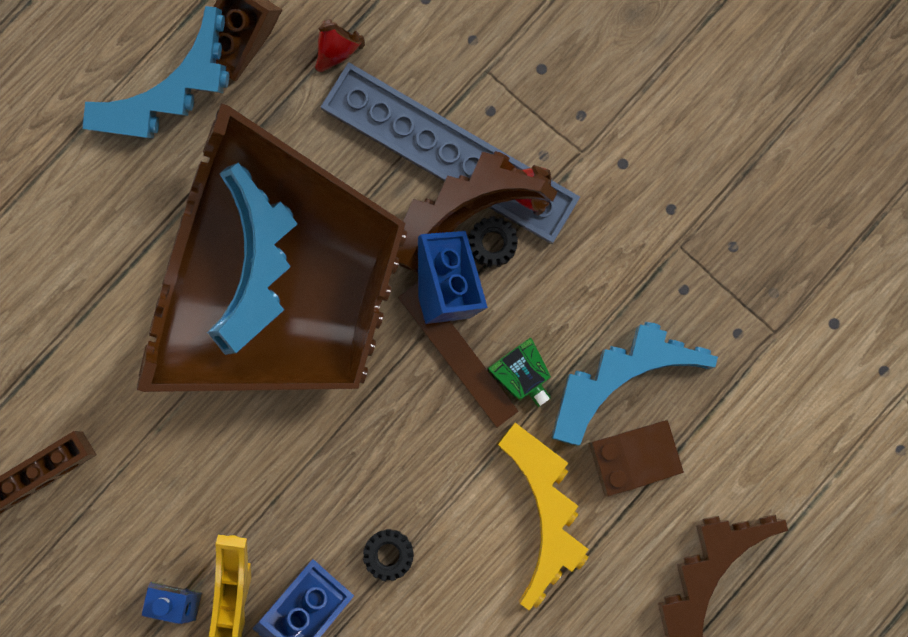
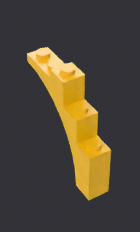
[498,423,589,610]
[209,535,251,637]

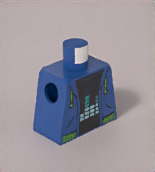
[141,582,202,624]

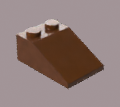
[214,0,282,81]
[589,420,684,496]

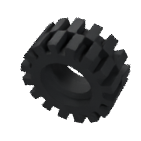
[469,216,518,268]
[363,529,414,581]

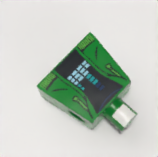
[488,337,551,407]

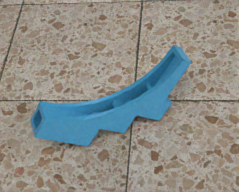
[82,6,229,138]
[207,162,297,355]
[551,322,718,446]

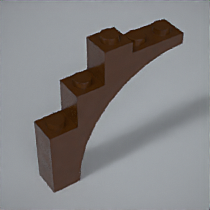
[396,151,558,273]
[658,515,788,637]

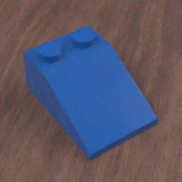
[418,231,488,324]
[252,559,354,637]

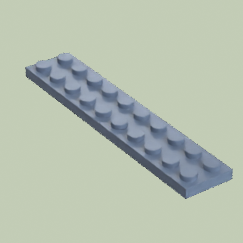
[321,62,580,244]

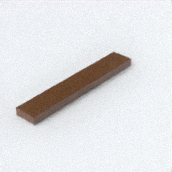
[398,282,519,428]

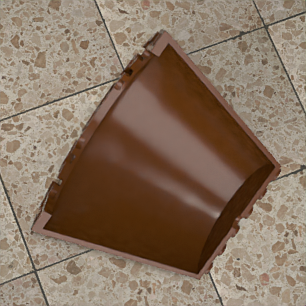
[137,103,407,392]

